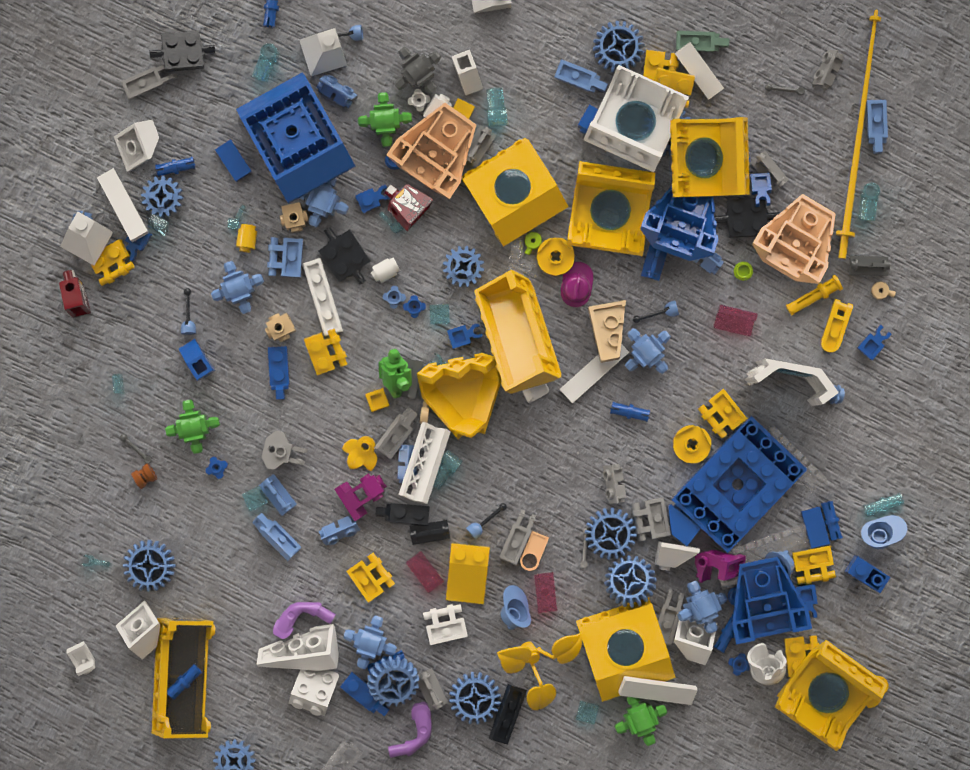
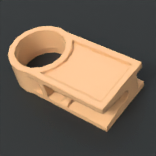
[520,531,549,571]

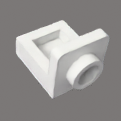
[67,641,95,676]

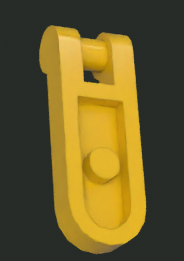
[821,299,853,353]

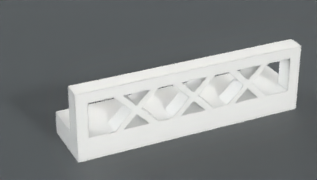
[399,422,451,504]

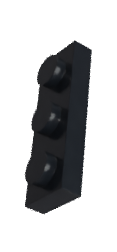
[489,684,527,745]

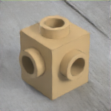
[280,202,309,233]
[265,313,296,343]

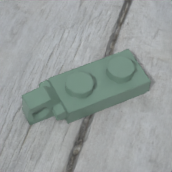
[676,31,729,52]

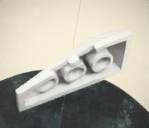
[257,624,339,671]

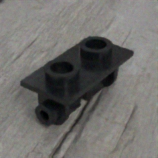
[409,520,450,545]

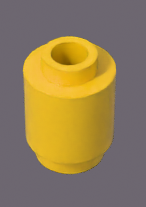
[236,224,257,253]

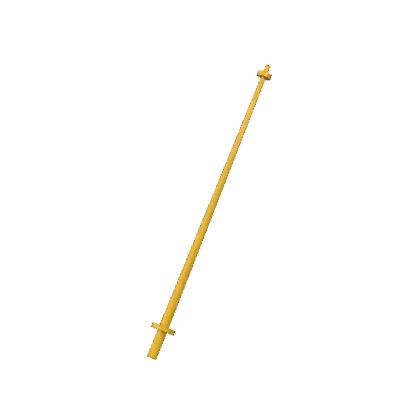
[836,10,881,259]

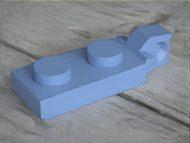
[554,59,608,93]
[866,100,888,154]
[252,513,301,561]

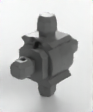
[394,47,441,94]

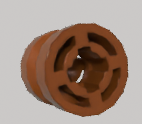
[131,463,158,489]

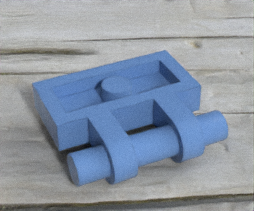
[267,237,303,278]

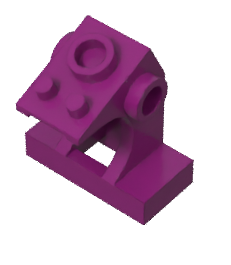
[334,474,387,521]
[695,549,746,583]

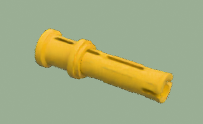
[786,275,843,316]

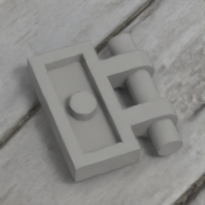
[631,497,671,541]

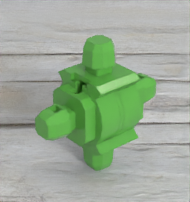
[358,92,412,147]
[378,349,412,398]
[165,399,220,454]
[614,697,667,746]

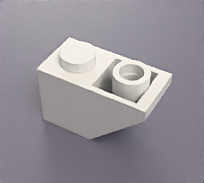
[452,50,483,96]

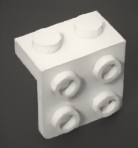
[289,670,339,716]

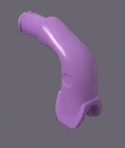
[273,602,336,639]
[388,702,432,758]

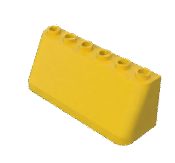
[474,270,561,394]

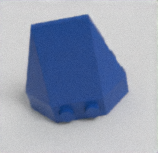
[640,186,719,261]
[732,557,812,645]

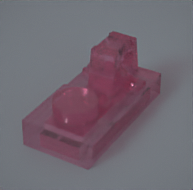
[406,551,444,593]

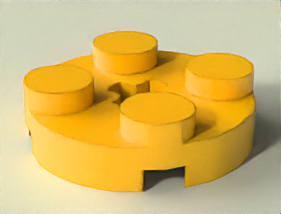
[536,238,575,276]
[673,425,711,463]

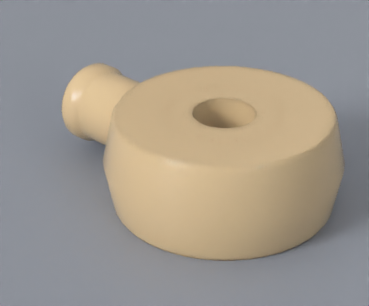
[871,282,896,300]
[420,401,429,424]

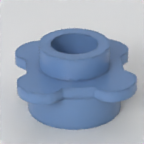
[383,286,406,309]
[829,385,845,404]

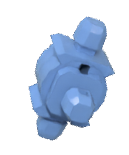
[300,178,349,228]
[211,261,264,314]
[625,328,671,374]
[677,580,727,634]
[343,615,397,669]

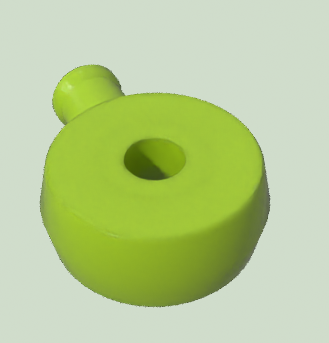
[524,232,542,255]

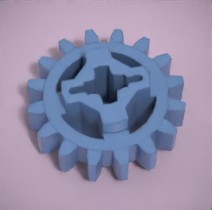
[141,176,184,218]
[443,246,484,287]
[213,739,256,770]

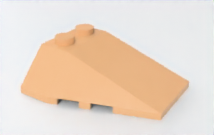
[386,103,476,199]
[752,194,835,284]

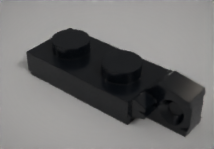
[375,503,430,526]

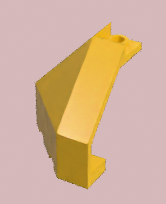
[417,353,501,439]

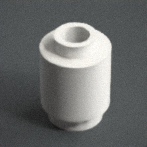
[371,258,401,284]

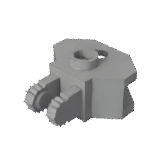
[262,431,308,470]

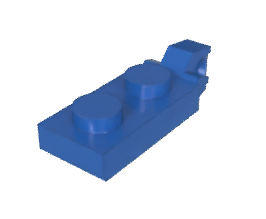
[268,346,290,400]
[340,672,390,716]

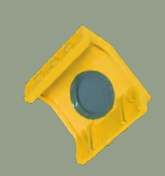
[670,117,750,197]
[461,138,569,247]
[567,161,656,256]
[576,597,676,702]
[775,640,888,751]

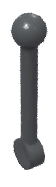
[765,84,805,95]
[120,434,152,464]

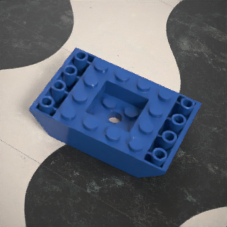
[236,72,356,204]
[671,416,807,553]

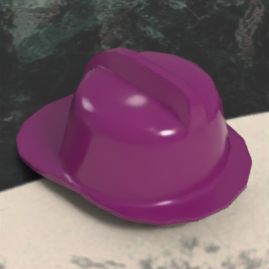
[561,262,593,307]

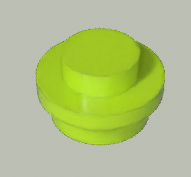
[734,262,753,281]

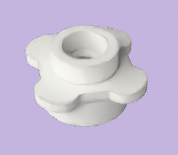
[408,89,430,112]

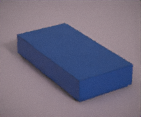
[215,139,252,182]
[801,506,830,549]

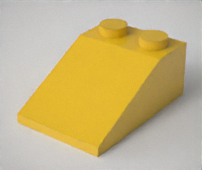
[446,543,490,604]

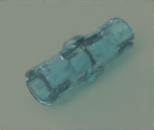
[863,492,904,517]

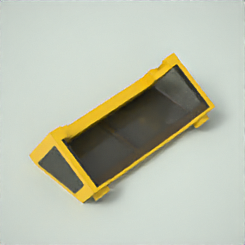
[151,618,215,738]

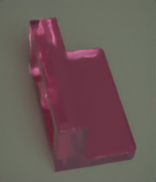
[714,305,758,337]
[534,572,557,614]

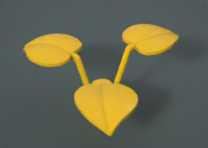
[497,633,582,711]

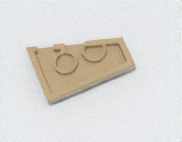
[588,300,626,363]

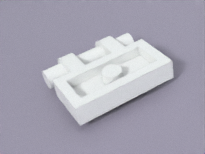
[423,604,468,645]

